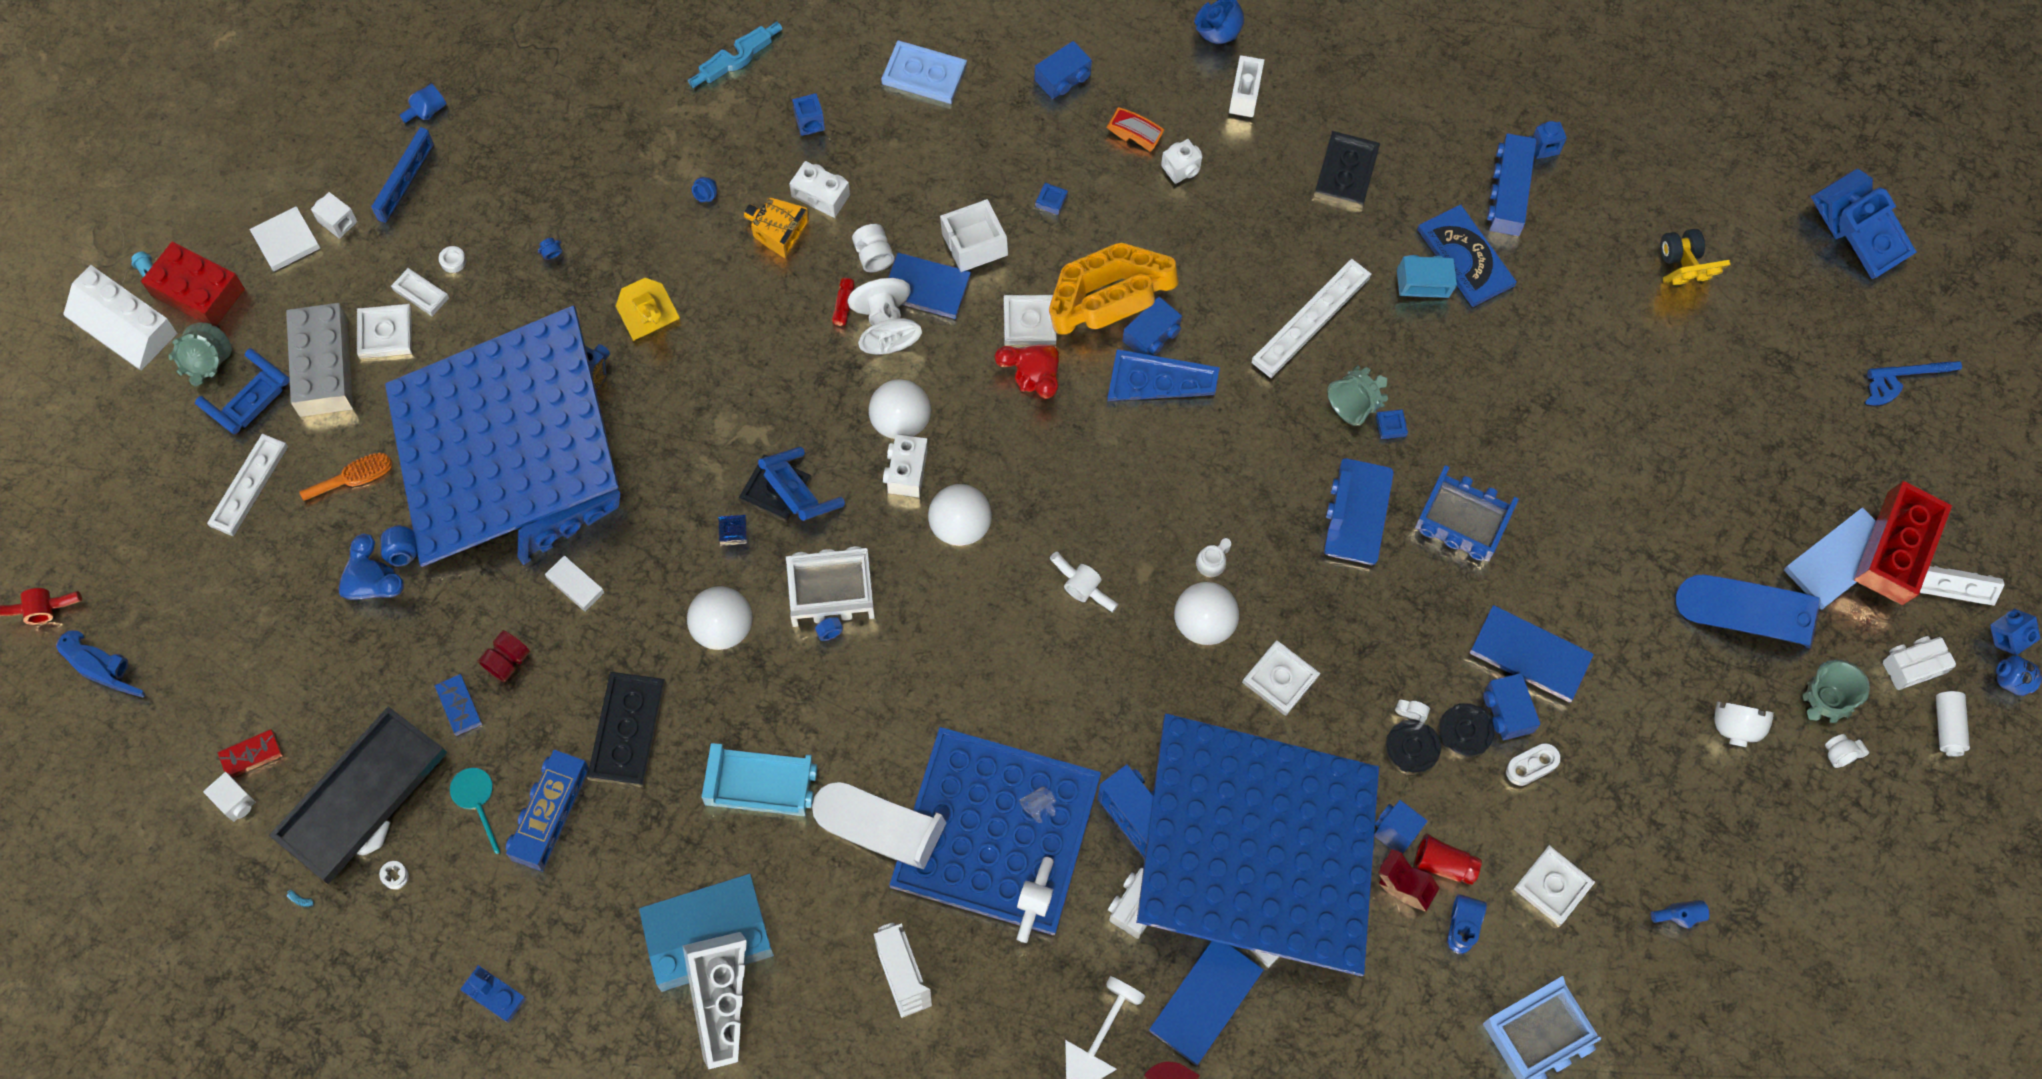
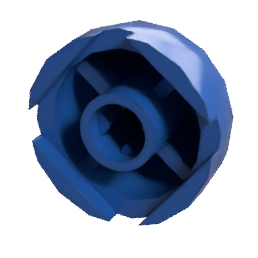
[1194,0,1244,44]

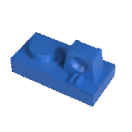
[460,965,526,1023]

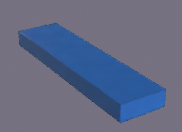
[371,127,434,223]

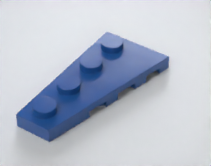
[1107,349,1220,401]
[518,489,620,565]

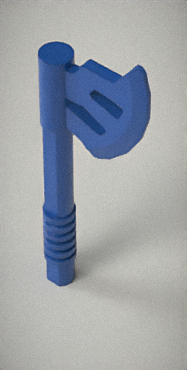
[1865,361,1962,406]

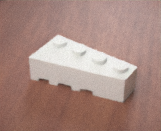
[683,932,746,1069]

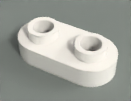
[1506,744,1560,786]

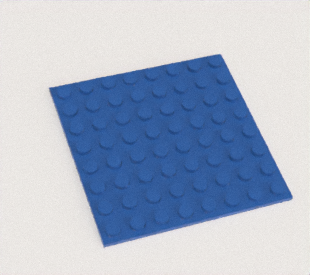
[385,305,619,567]
[1136,713,1379,976]

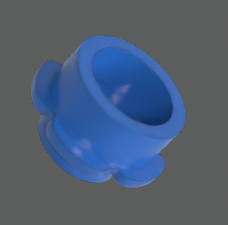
[538,238,563,260]

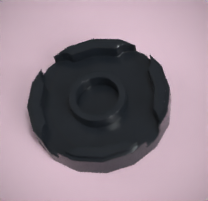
[1438,703,1495,758]
[1384,719,1442,776]

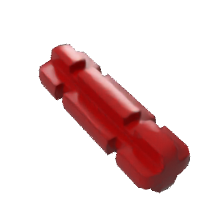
[832,277,855,326]

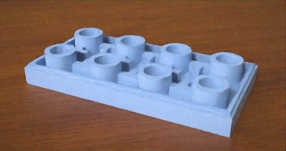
[1784,507,1876,610]

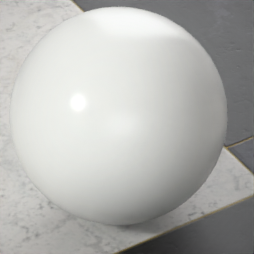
[869,379,931,439]
[928,484,992,546]
[1174,582,1239,645]
[687,586,753,650]

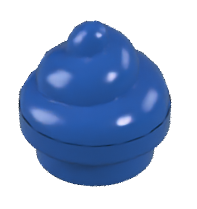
[692,177,717,202]

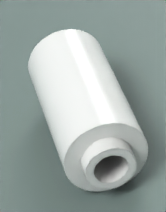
[1936,691,1970,756]

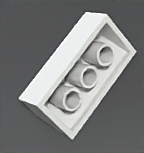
[64,265,178,371]

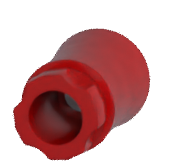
[1413,833,1482,885]

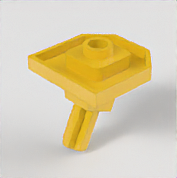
[615,278,680,342]

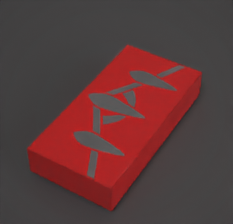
[217,729,283,778]

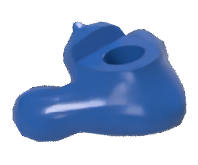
[339,533,404,600]

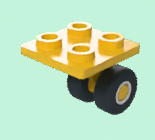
[1660,229,1731,285]

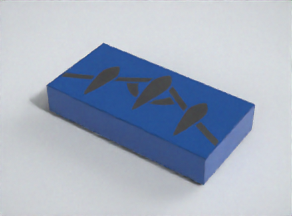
[434,674,483,736]

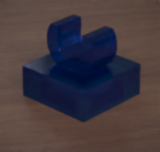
[718,515,748,546]

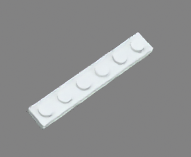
[1251,259,1371,378]

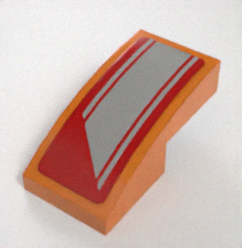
[1106,107,1165,152]

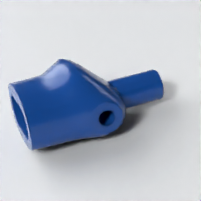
[399,83,447,123]
[1651,900,1709,928]

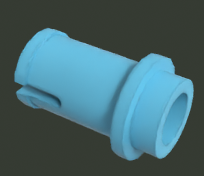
[131,251,153,277]

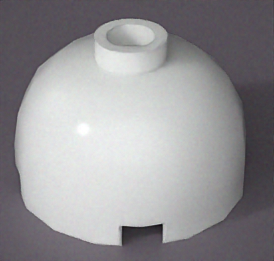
[1714,701,1774,747]

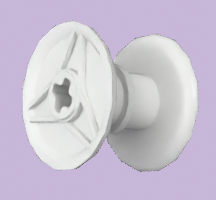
[847,278,922,355]

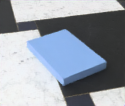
[881,40,967,104]

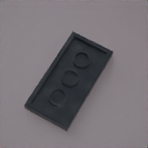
[587,672,666,787]

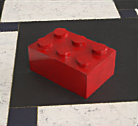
[141,241,245,326]

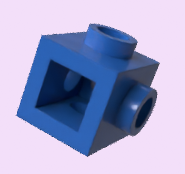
[1990,608,2041,655]

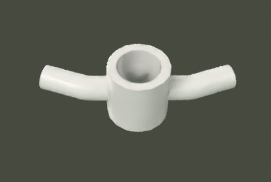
[1050,552,1118,613]
[1016,857,1054,943]

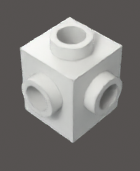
[1161,139,1202,184]

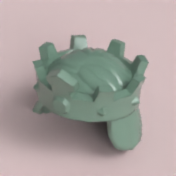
[168,322,232,387]
[1327,365,1388,426]
[1803,659,1870,723]

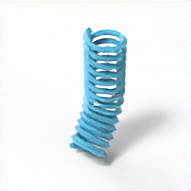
[287,890,313,907]

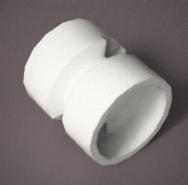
[852,224,894,272]

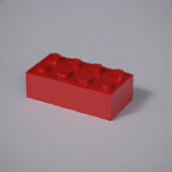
[1854,481,1952,605]

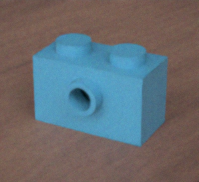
[1397,255,1457,298]

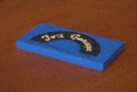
[1417,204,1517,308]

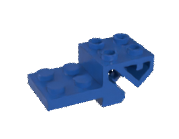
[1810,169,1917,279]

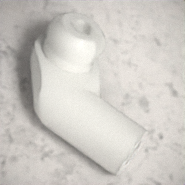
[357,821,390,855]

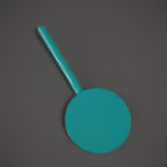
[450,768,500,854]

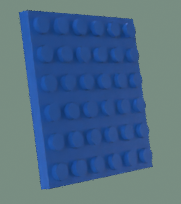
[889,727,1101,936]

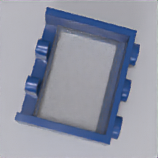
[1415,465,1519,562]

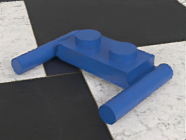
[195,348,290,434]
[758,447,845,520]

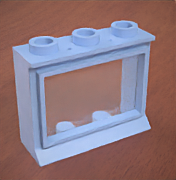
[1483,976,1601,1079]

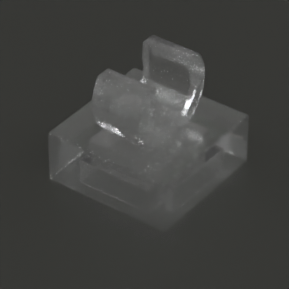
[1019,787,1056,823]

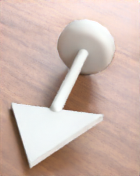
[1065,976,1146,1079]

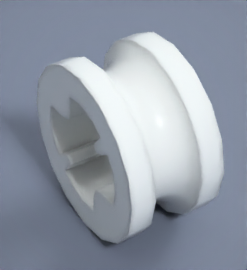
[379,861,409,889]

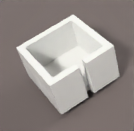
[940,199,1008,272]

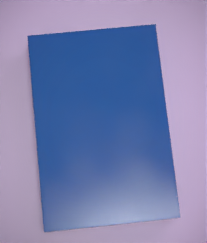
[889,253,971,319]

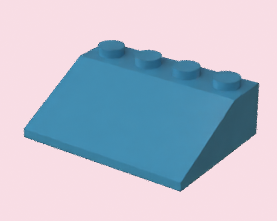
[639,874,774,992]

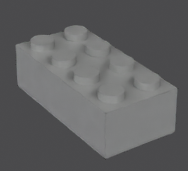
[286,303,353,417]

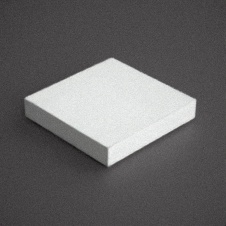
[250,207,320,272]
[1004,295,1056,345]
[357,304,412,359]
[1242,640,1320,716]
[1514,845,1595,927]

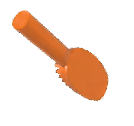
[299,452,392,501]

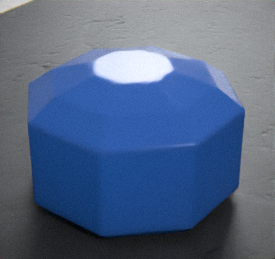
[815,617,843,641]

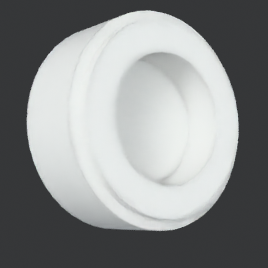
[439,246,466,273]

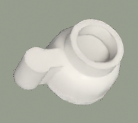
[1196,538,1231,577]
[1825,734,1869,768]

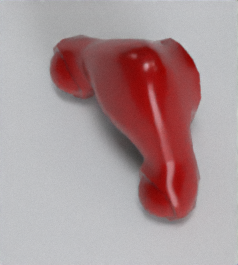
[994,344,1059,399]

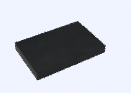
[1314,131,1380,209]

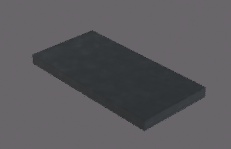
[269,706,448,884]

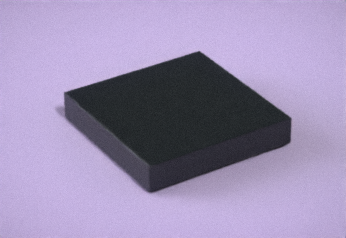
[739,454,812,523]

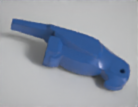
[56,630,146,698]

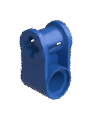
[1447,894,1487,954]

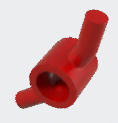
[0,588,82,625]

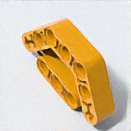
[1049,243,1179,335]

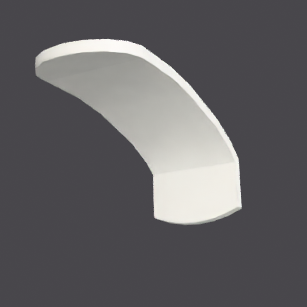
[812,782,946,869]

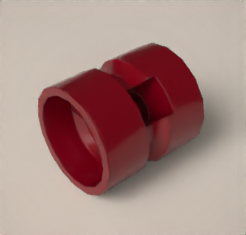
[477,630,530,682]

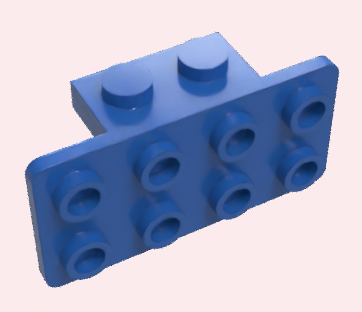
[1324,458,1394,565]

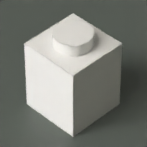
[311,192,358,239]
[203,772,256,822]

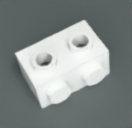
[789,161,850,218]
[883,434,928,498]

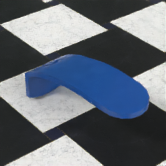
[1676,575,1821,649]

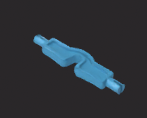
[688,21,782,88]

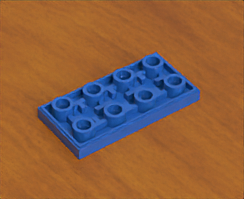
[1470,605,1594,703]
[1149,941,1264,1066]

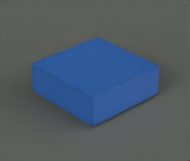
[1035,183,1068,215]
[1376,409,1408,439]

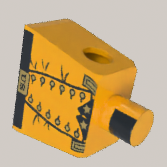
[744,198,809,259]

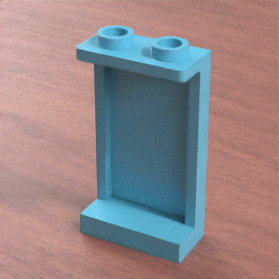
[702,743,818,816]

